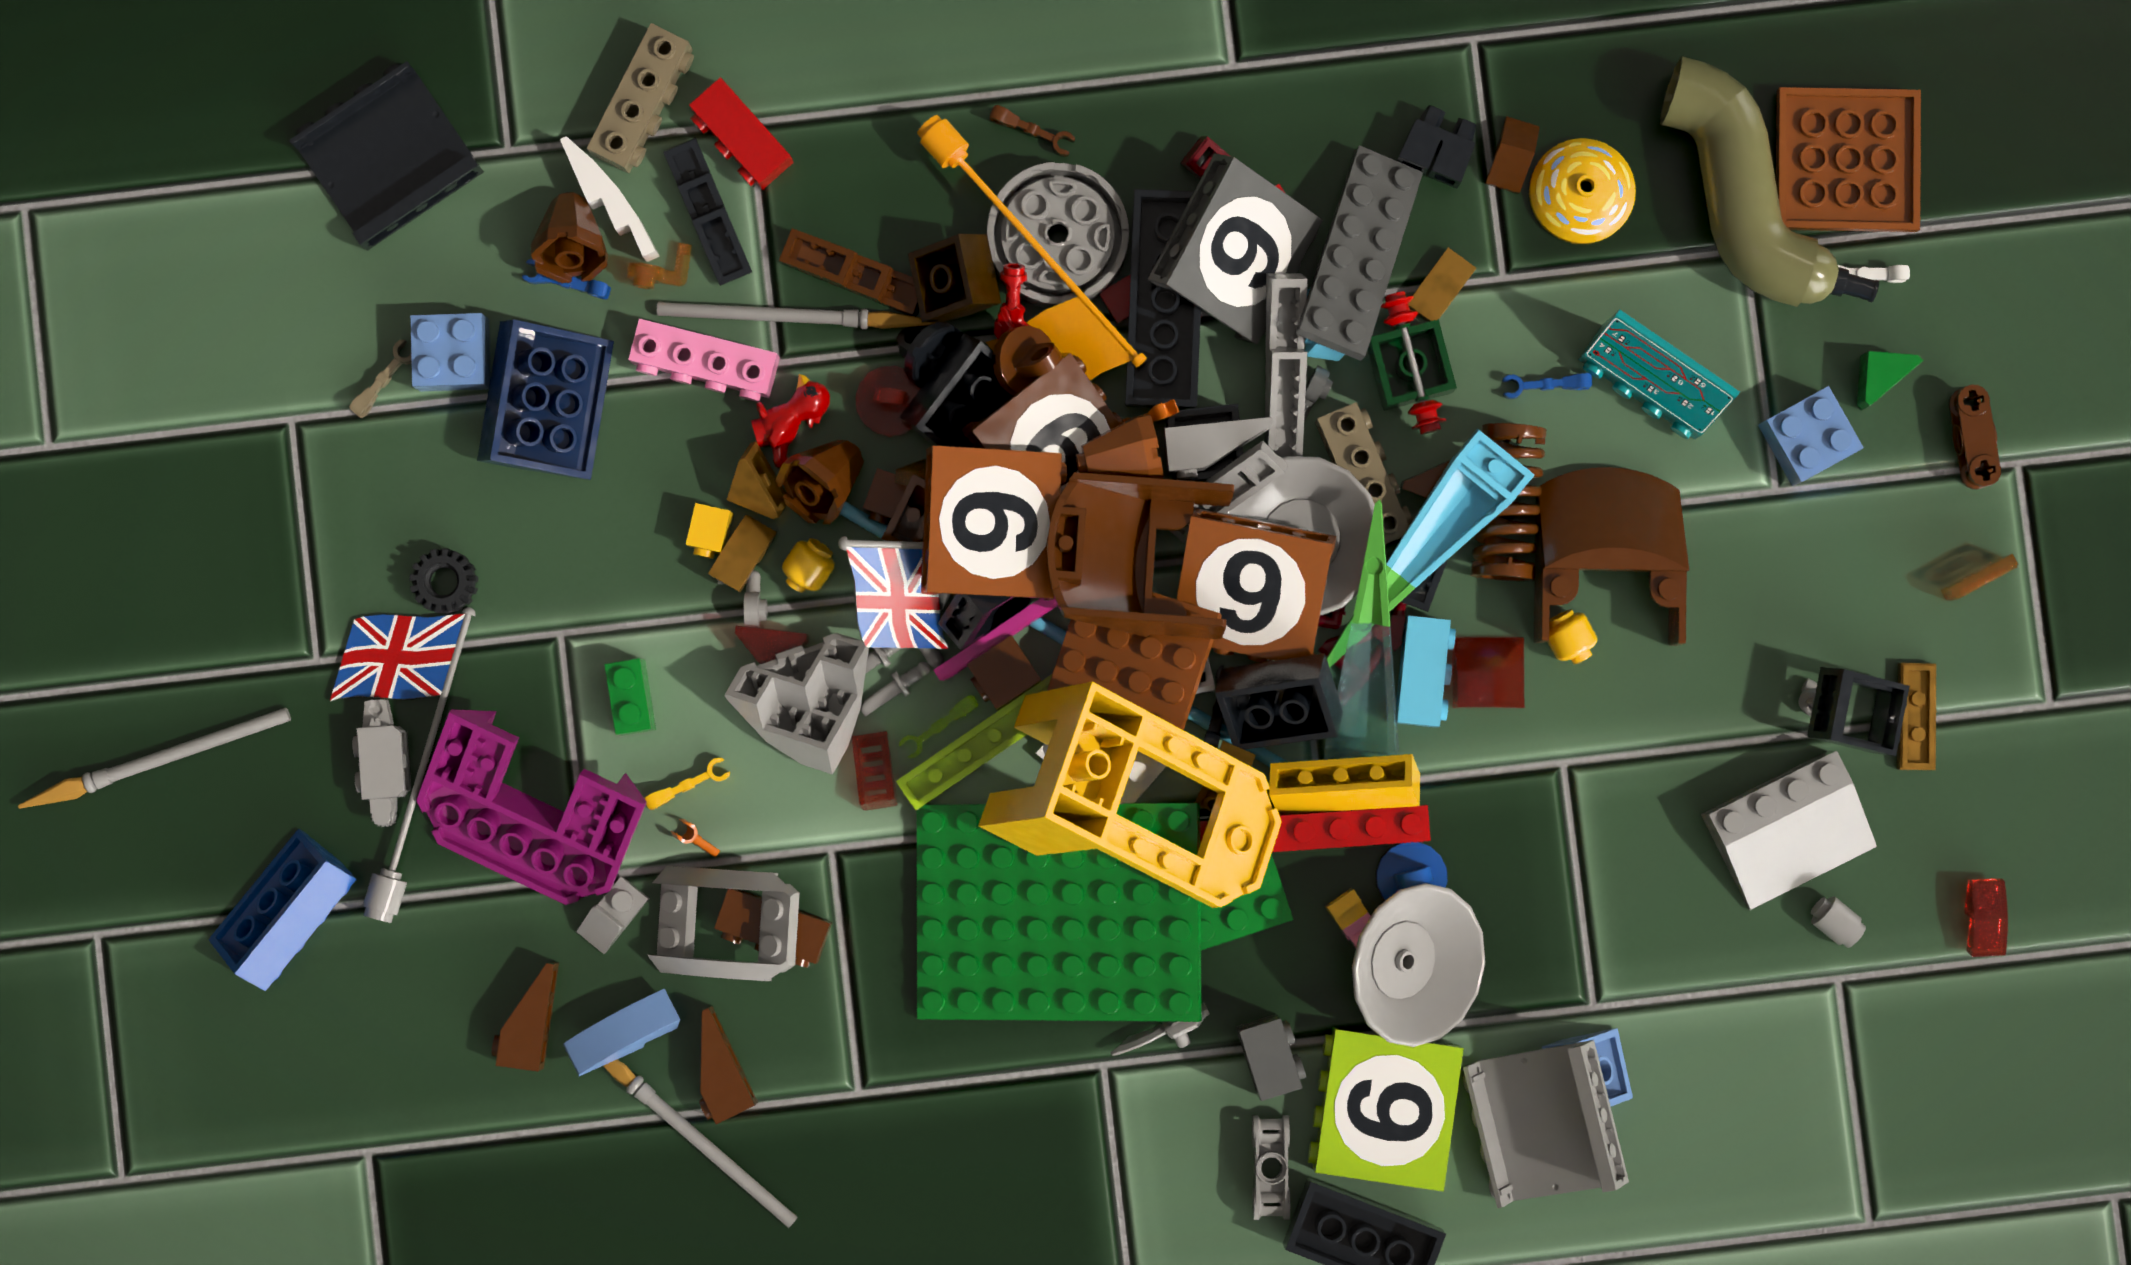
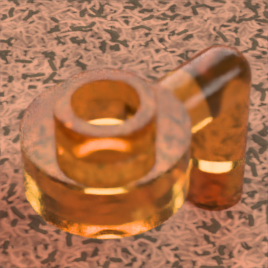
[627,243,692,289]

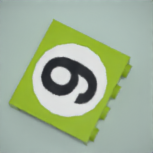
[1308,1027,1464,1192]

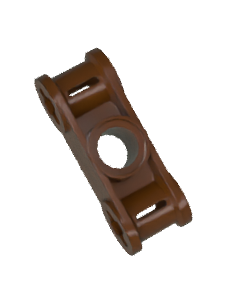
[1948,384,2001,490]

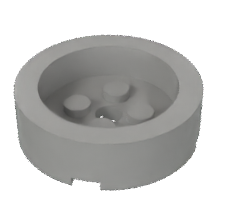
[987,162,1129,309]

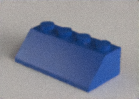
[208,829,356,991]

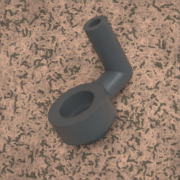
[1304,365,1333,421]

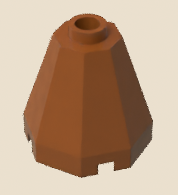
[1076,414,1163,479]

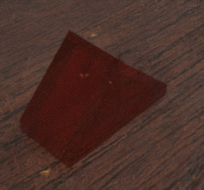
[735,626,809,664]

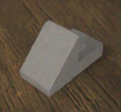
[577,876,650,954]

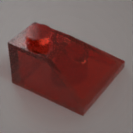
[1452,637,1525,709]

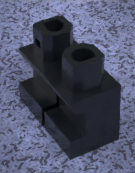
[1397,105,1476,189]

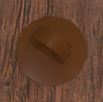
[993,325,1063,395]

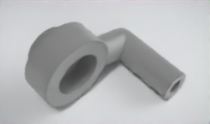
[717,570,768,628]

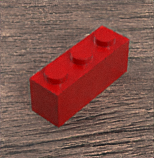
[689,77,794,190]

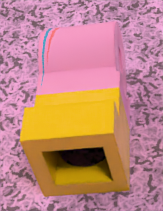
[1325,888,1371,948]

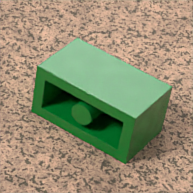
[604,658,656,736]

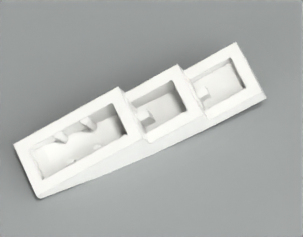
[560,136,660,262]

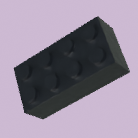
[1283,1177,1446,1265]

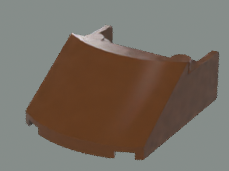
[1534,467,1689,646]
[1047,472,1234,639]

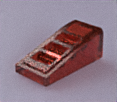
[852,731,898,811]

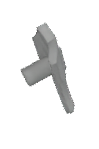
[1110,1002,1210,1056]

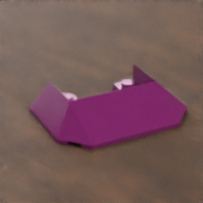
[417,709,647,905]

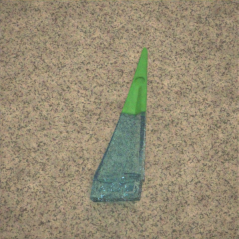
[1324,499,1399,760]

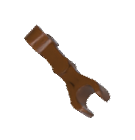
[990,105,1075,157]

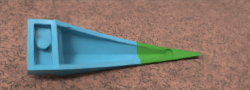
[1326,429,1535,668]

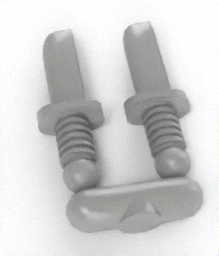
[861,647,944,717]

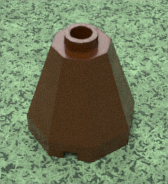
[531,192,608,283]
[775,440,864,525]

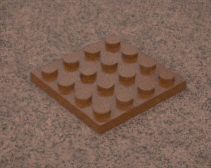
[1776,87,1921,232]
[1047,592,1222,730]

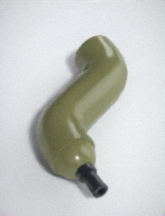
[1660,56,1879,307]

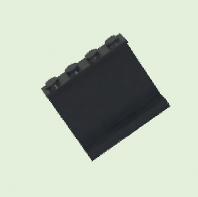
[289,61,484,251]

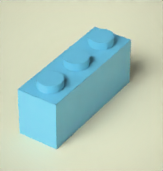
[1394,616,1456,727]

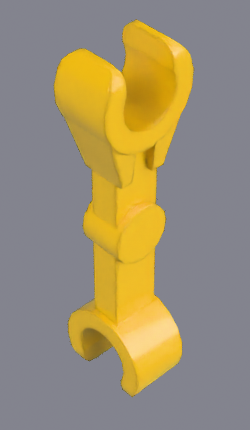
[644,758,731,810]

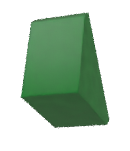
[1857,351,1924,410]

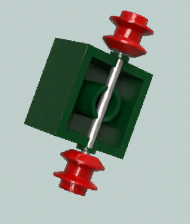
[1368,291,1457,435]

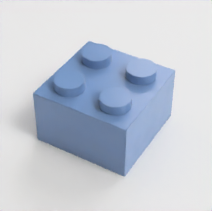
[410,313,491,392]
[1758,386,1864,486]

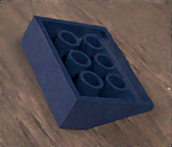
[477,319,614,480]

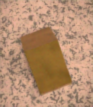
[727,441,786,519]

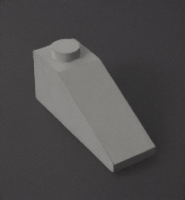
[1164,417,1273,480]

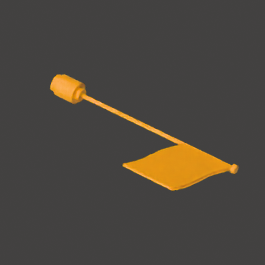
[917,115,1147,380]

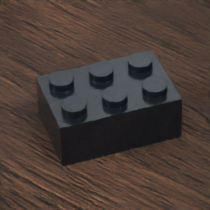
[899,333,1014,448]
[1215,653,1343,750]

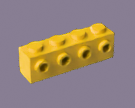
[1269,754,1420,815]

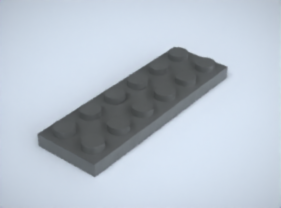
[1296,145,1423,361]

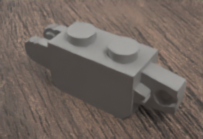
[352,699,411,827]

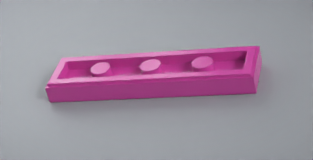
[933,598,1058,681]

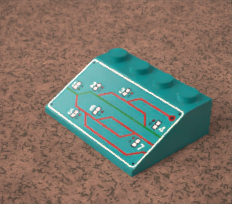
[1578,309,1740,439]

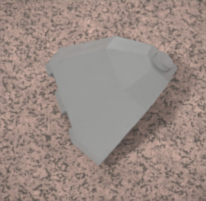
[725,633,869,774]

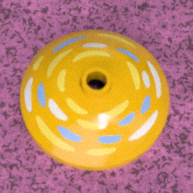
[1529,138,1636,244]

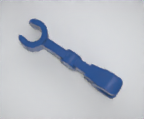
[522,259,611,300]
[1502,373,1592,399]

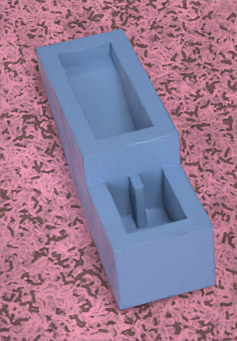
[563,988,680,1076]

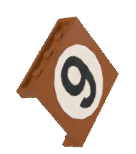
[921,446,1067,601]
[1176,508,1336,662]

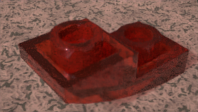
[1964,878,2008,957]

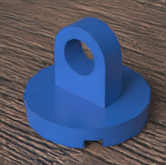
[1376,842,1448,901]

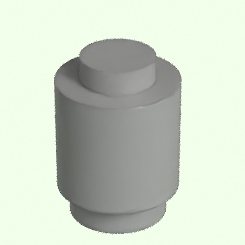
[1811,896,1866,948]

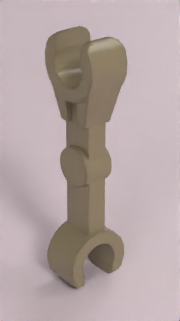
[349,340,412,418]

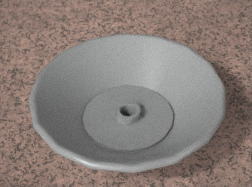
[1226,456,1374,616]
[1352,883,1485,1047]

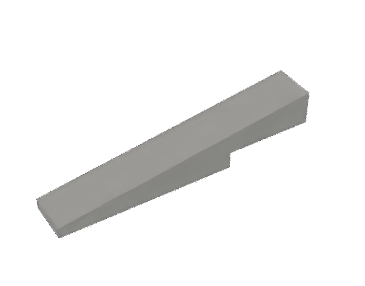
[1265,273,1307,458]

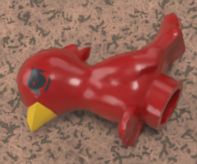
[751,374,830,469]

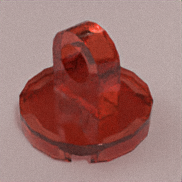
[856,365,921,437]

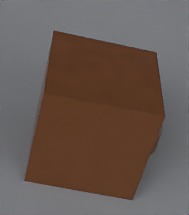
[967,635,1041,711]

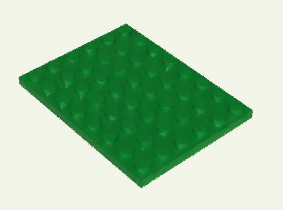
[916,803,1202,1022]

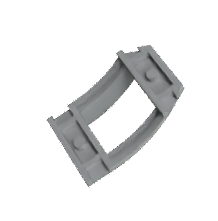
[648,866,800,981]

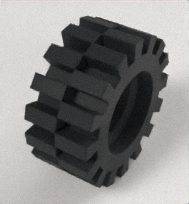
[409,548,478,614]

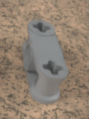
[1252,1115,1290,1220]

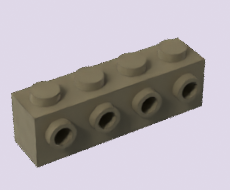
[587,23,694,174]
[1315,402,1413,546]

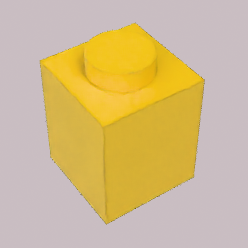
[686,503,734,559]

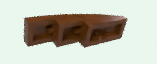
[779,228,919,317]

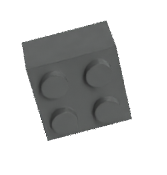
[1236,1014,1306,1101]

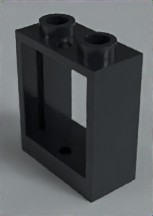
[938,594,1031,650]
[1807,667,1910,756]

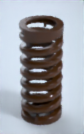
[1470,423,1547,582]

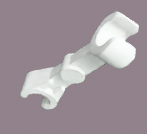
[1838,265,1910,283]

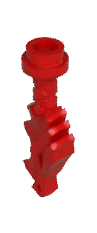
[994,263,1030,339]

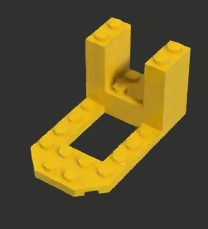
[978,681,1282,908]

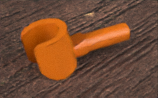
[671,819,720,857]

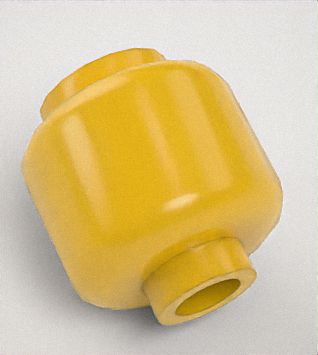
[782,538,835,593]
[1547,609,1597,664]

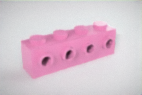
[628,319,780,402]

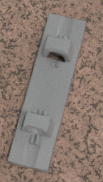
[1169,441,1287,543]

